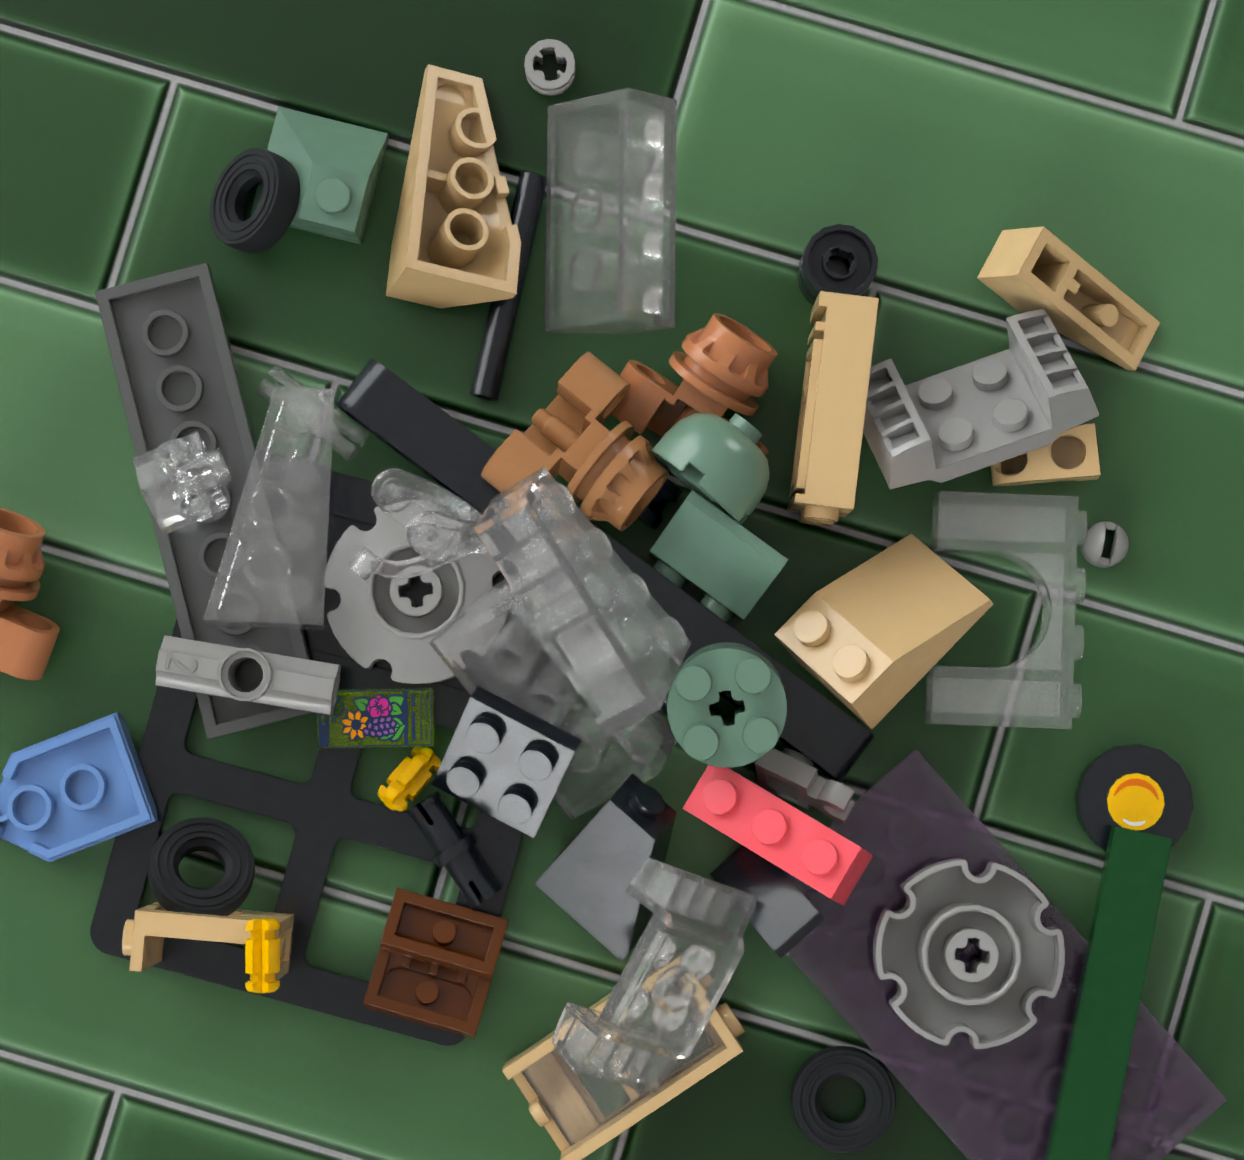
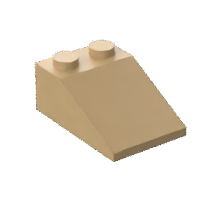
[774,534,993,729]

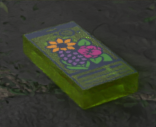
[317,688,435,748]

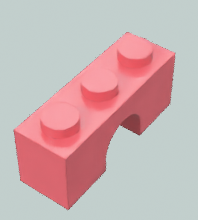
[682,765,874,906]

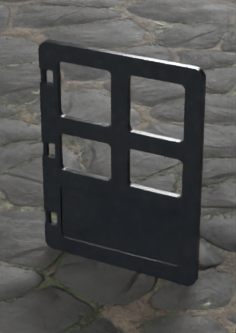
[90,451,587,1046]

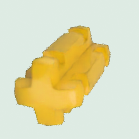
[377,746,441,812]
[245,918,280,993]

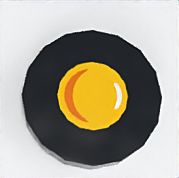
[1075,744,1193,852]

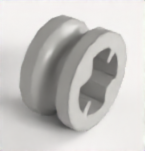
[524,39,576,96]

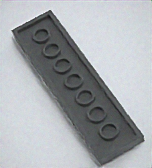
[95,262,313,739]

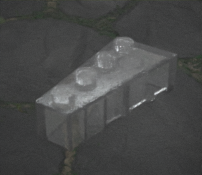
[203,386,335,630]
[474,467,691,738]

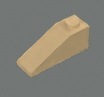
[977,226,1160,371]

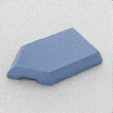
[0,712,158,862]

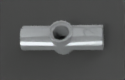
[155,635,341,715]

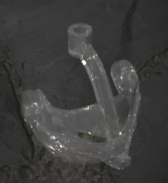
[348,468,489,581]

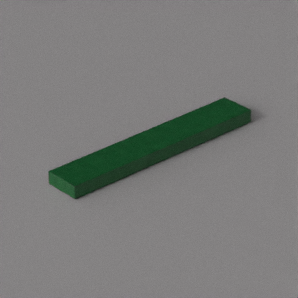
[1045,825,1173,1160]

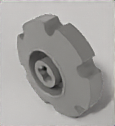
[324,498,511,684]
[873,858,1065,1049]

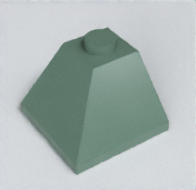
[250,106,389,245]

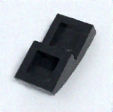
[710,845,825,958]

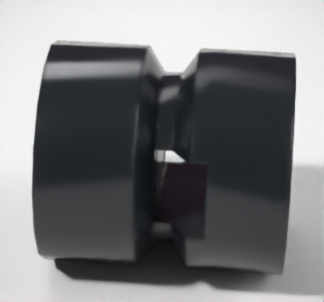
[797,224,878,305]

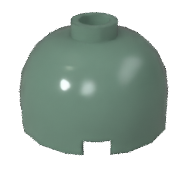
[651,413,770,525]

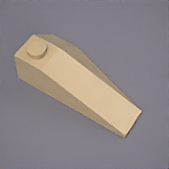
[386,64,521,309]

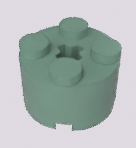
[667,642,787,768]

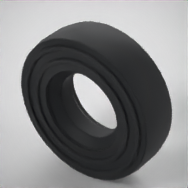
[210,148,300,254]
[148,817,255,916]
[790,1046,896,1153]

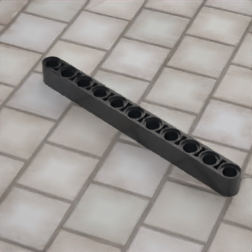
[336,358,874,783]

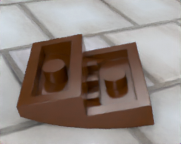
[363,888,509,1039]

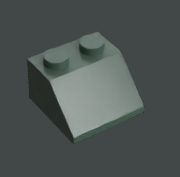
[649,490,788,623]

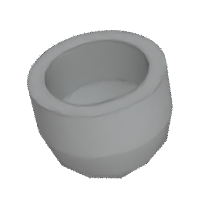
[1080,521,1129,568]

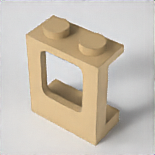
[122,902,294,980]

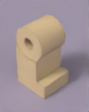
[990,423,1101,486]

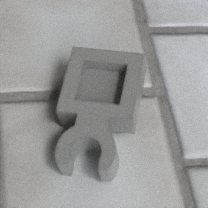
[755,748,855,824]

